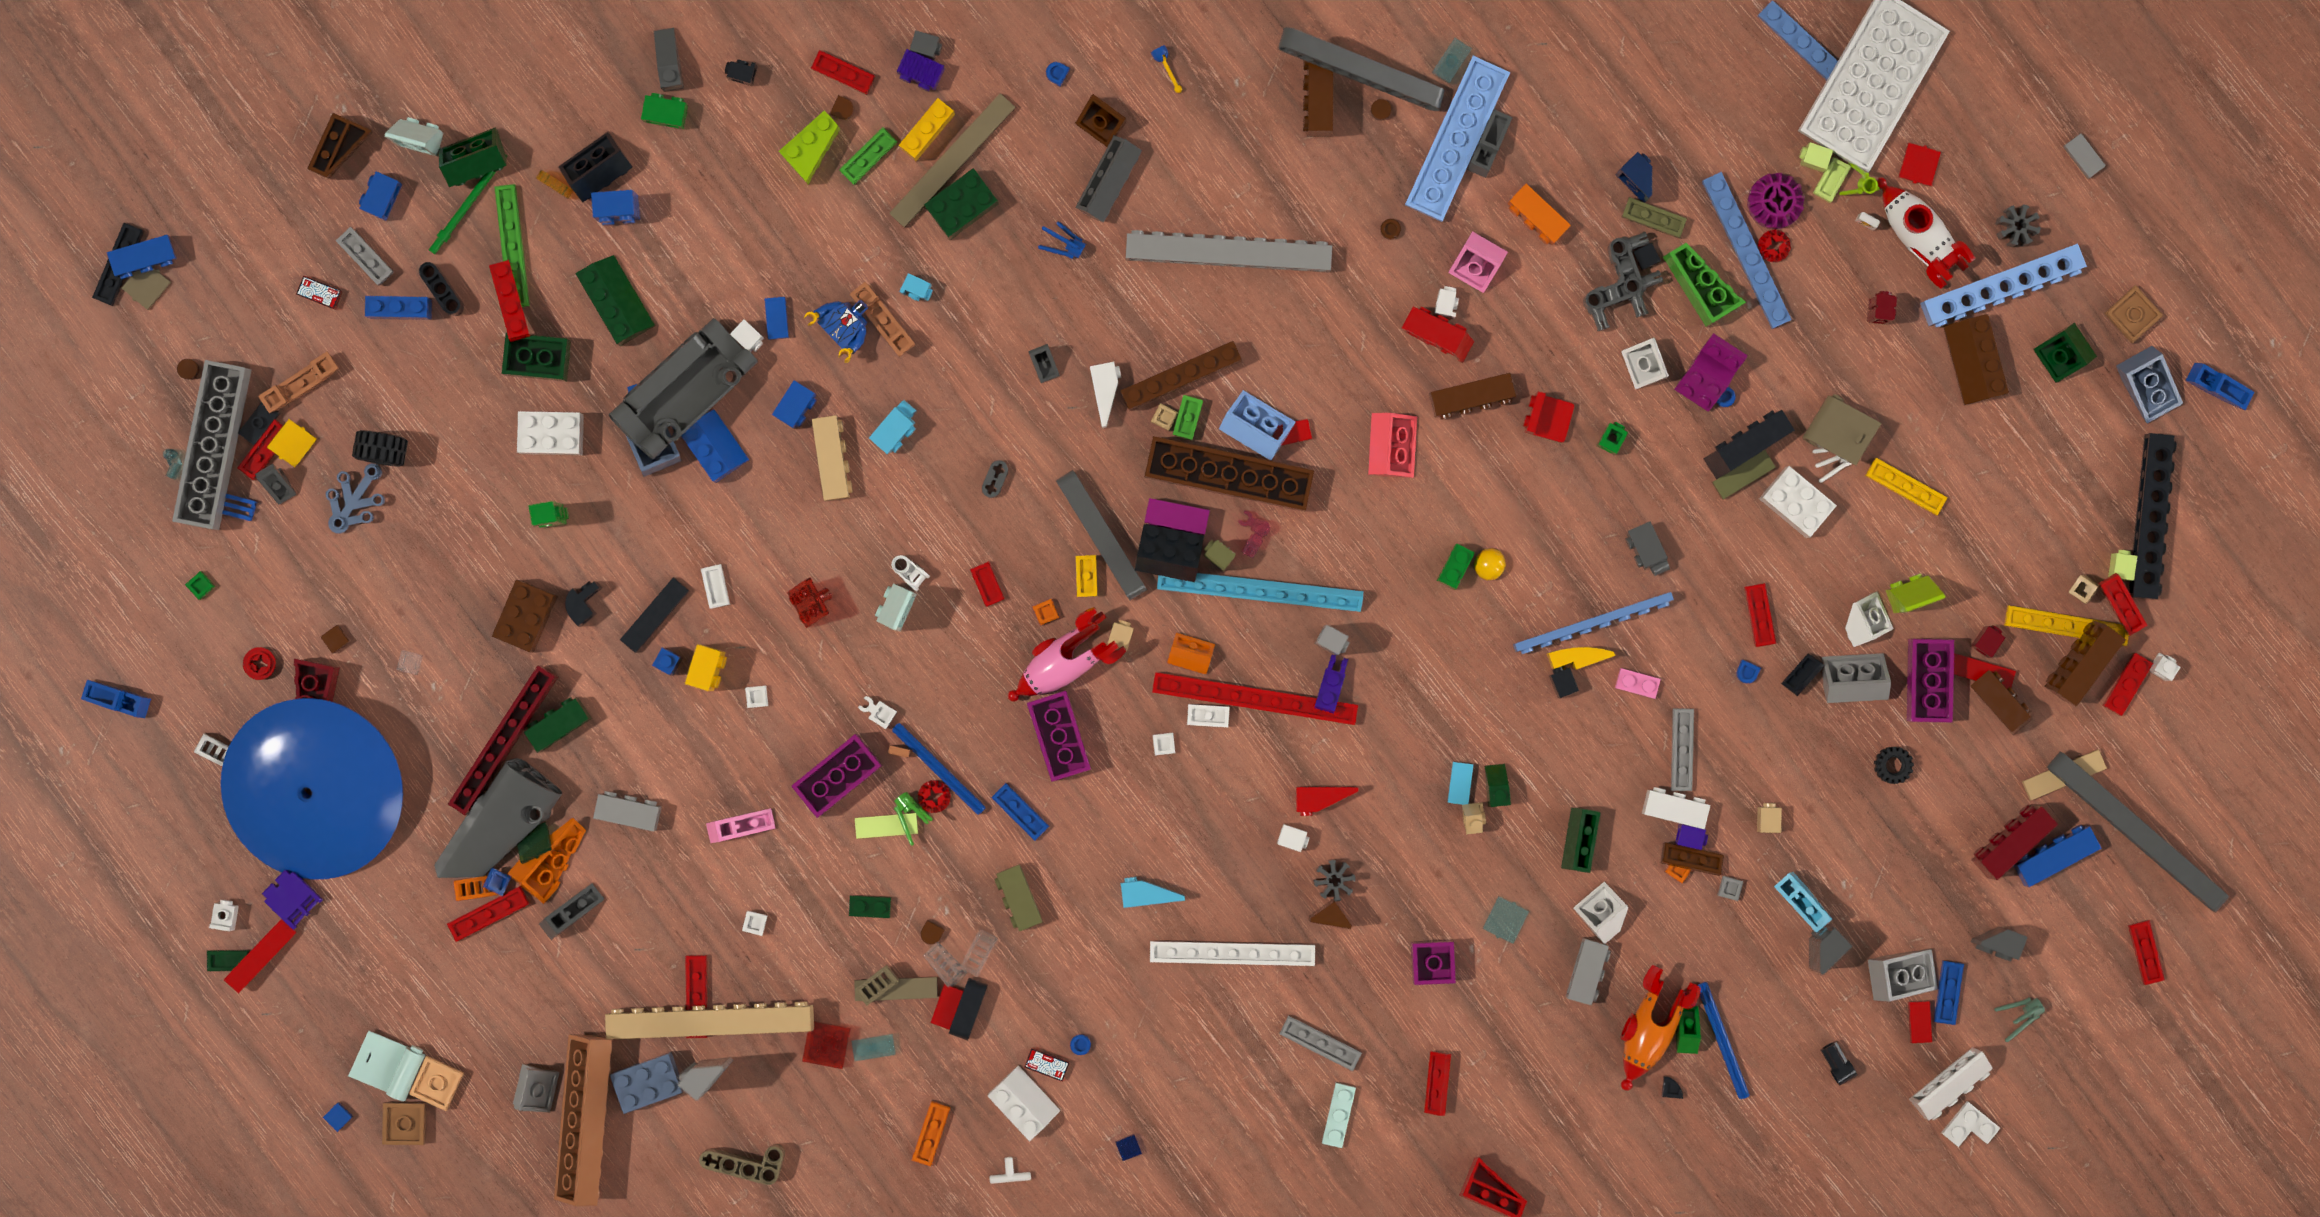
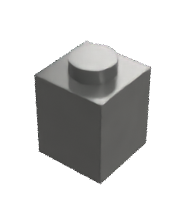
[910,30,942,60]

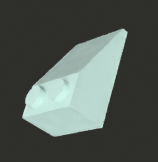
[385,117,444,156]
[875,584,917,631]

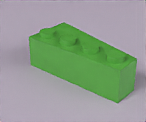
[1663,243,1746,327]

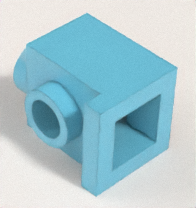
[899,273,933,301]

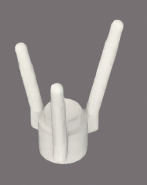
[1813,448,1852,483]

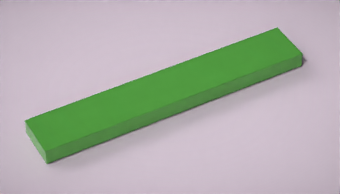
[494,184,530,307]

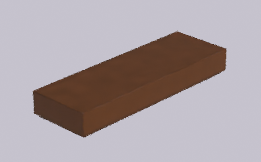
[1660,842,1724,876]

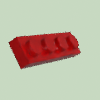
[489,260,530,342]

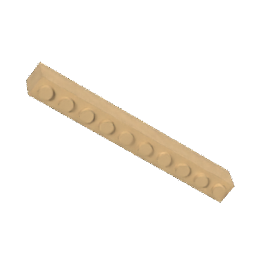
[605,1001,814,1039]

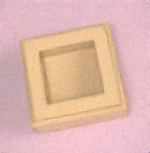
[1151,403,1178,431]

